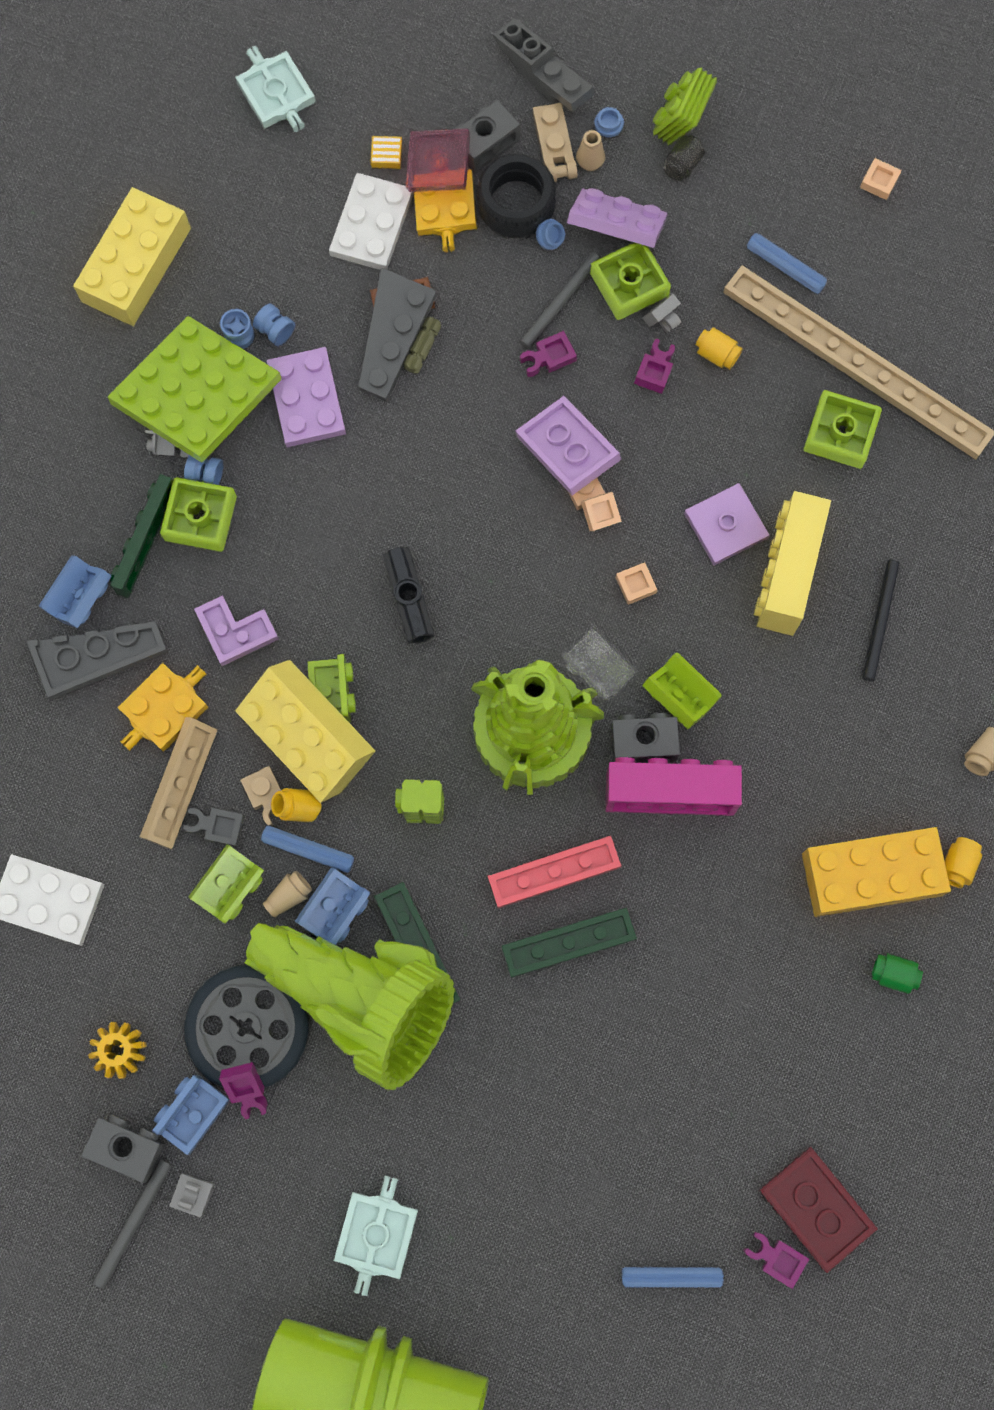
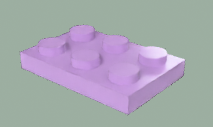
[567,188,667,248]
[267,347,346,447]
[516,396,621,495]

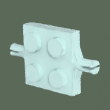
[235,46,316,132]
[334,1176,418,1296]

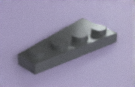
[358,267,437,402]
[26,621,168,700]

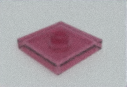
[406,128,470,192]

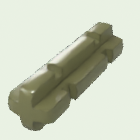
[404,317,441,374]

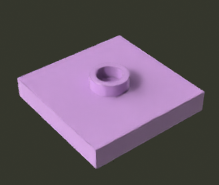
[684,483,769,565]

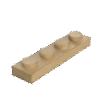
[140,717,217,849]

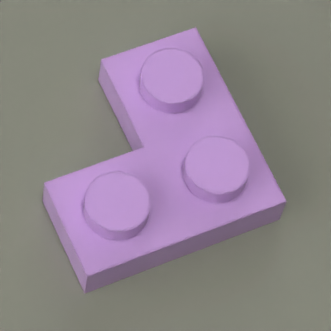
[194,595,279,666]

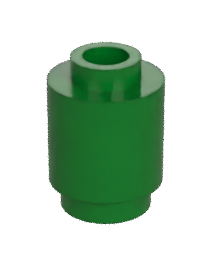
[871,953,923,994]

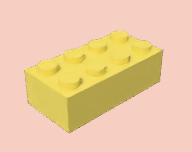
[73,187,191,327]
[753,491,831,636]
[235,660,375,803]

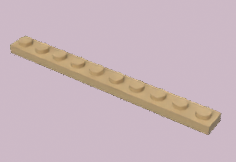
[723,265,994,460]

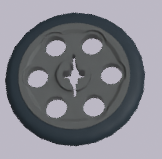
[184,965,309,1088]

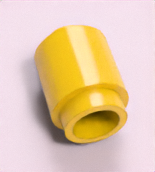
[695,327,743,370]
[271,788,322,822]
[945,837,982,888]

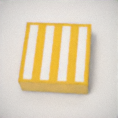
[371,136,402,169]

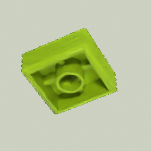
[653,67,717,145]
[590,242,671,320]
[804,390,882,469]
[160,477,237,552]

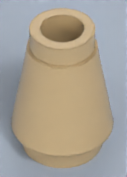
[576,130,605,171]
[964,727,994,776]
[263,871,312,918]

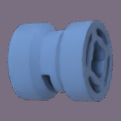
[253,303,295,346]
[220,309,255,349]
[184,455,223,485]

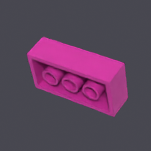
[605,757,742,816]

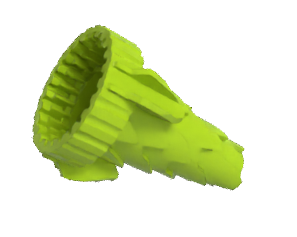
[471,660,604,795]
[244,923,455,1090]

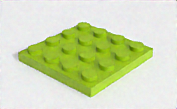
[107,316,281,463]

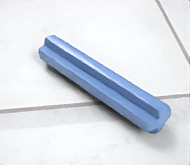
[747,233,827,294]
[261,826,354,873]
[622,1267,723,1287]

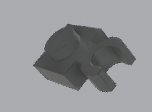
[183,808,245,847]

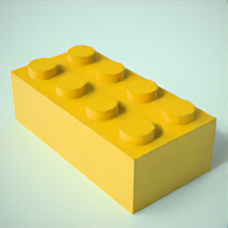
[802,827,951,917]

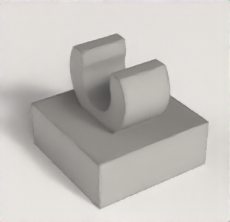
[642,294,681,332]
[169,1173,215,1218]

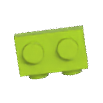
[642,653,722,729]
[308,654,356,723]
[188,844,264,924]

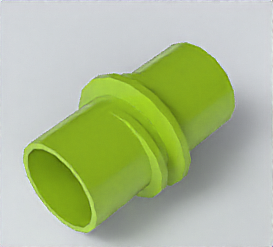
[253,1318,489,1410]

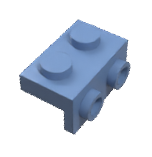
[39,555,111,628]
[294,867,370,945]
[152,1075,230,1155]

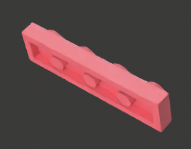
[488,836,621,908]

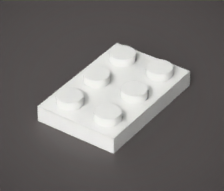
[329,173,414,270]
[0,854,105,946]

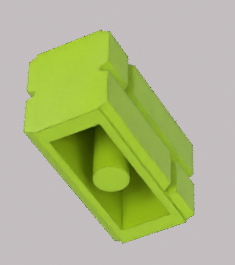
[395,779,444,824]

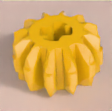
[88,1022,147,1079]

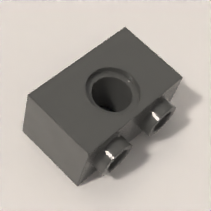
[452,100,520,174]
[611,713,680,763]
[81,1114,166,1183]

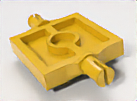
[413,155,477,252]
[117,663,208,752]

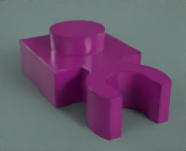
[520,331,577,377]
[634,339,675,394]
[219,1062,267,1119]
[743,1232,809,1289]

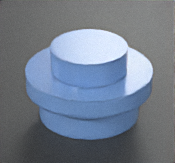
[594,107,624,137]
[536,219,565,250]

